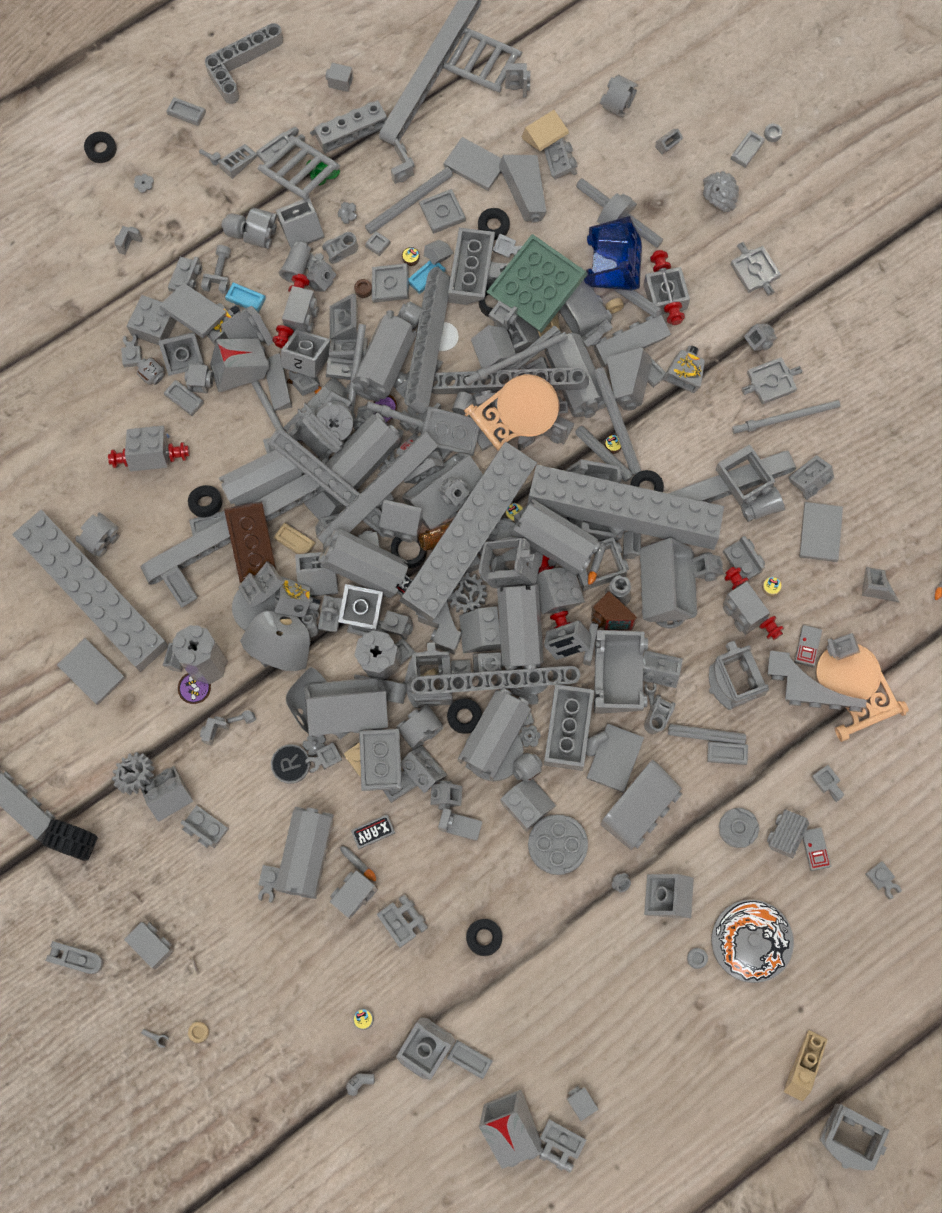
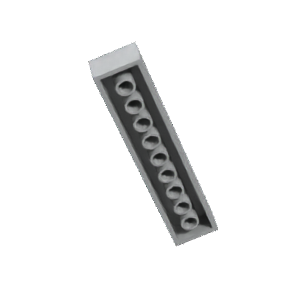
[399,441,537,622]
[527,464,724,550]
[12,510,168,672]

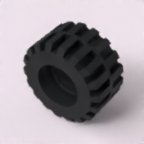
[41,819,98,861]

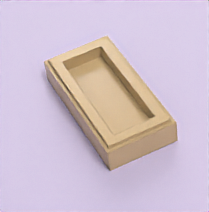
[273,522,316,554]

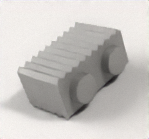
[767,809,809,859]

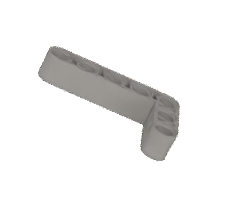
[205,23,283,104]

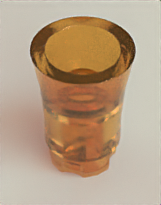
[418,519,453,551]

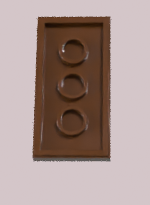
[224,501,277,583]

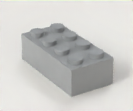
[544,684,594,771]

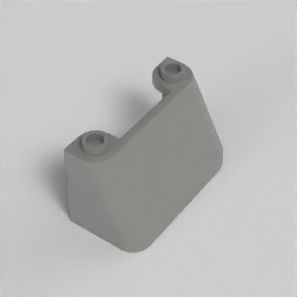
[563,459,623,541]
[594,630,648,714]

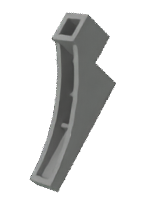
[416,601,461,655]
[768,651,867,712]

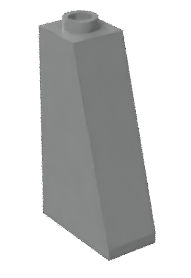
[499,155,546,223]

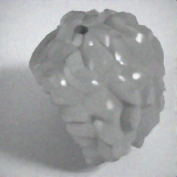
[703,171,739,213]

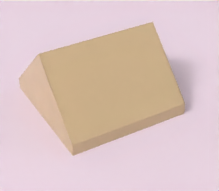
[521,110,569,151]

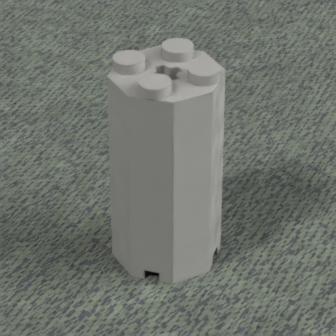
[352,315,417,402]
[545,333,606,418]
[325,413,402,490]
[219,450,305,506]
[511,499,600,574]
[318,529,408,598]
[497,585,544,670]
[172,625,228,684]
[355,630,402,680]
[458,688,531,780]
[275,807,334,899]

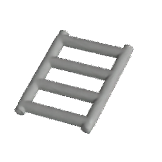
[443,28,522,93]
[258,135,340,200]

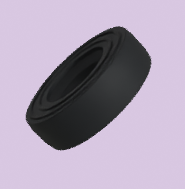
[84,131,117,163]
[478,208,510,240]
[630,470,664,492]
[188,485,222,518]
[447,698,482,734]
[466,919,503,956]

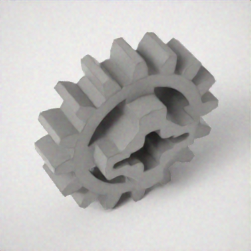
[447,572,487,614]
[112,752,155,795]

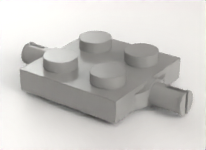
[731,242,781,296]
[742,357,802,405]

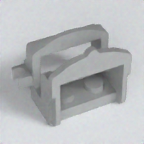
[287,403,344,464]
[479,537,543,589]
[709,641,769,710]
[402,642,453,708]
[819,1104,890,1170]

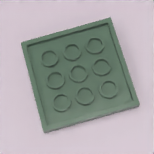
[487,234,588,333]

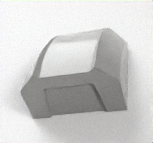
[396,1017,455,1080]

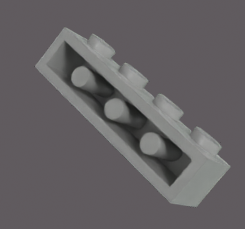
[314,100,387,154]
[593,314,671,367]

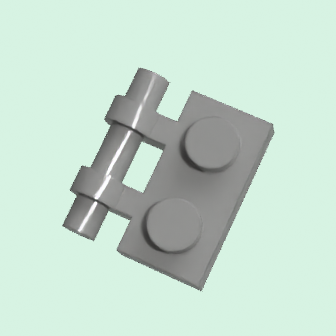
[377,895,428,948]
[539,1119,586,1173]

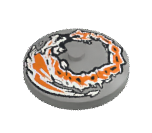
[711,900,794,983]

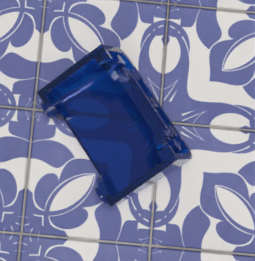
[584,216,642,291]

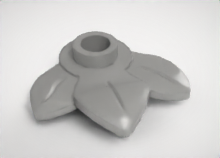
[509,672,547,705]

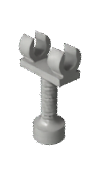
[201,245,231,294]

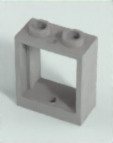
[716,445,775,506]
[576,537,629,591]

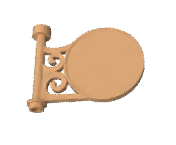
[463,374,559,451]
[816,644,909,742]

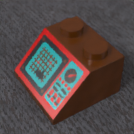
[591,591,637,630]

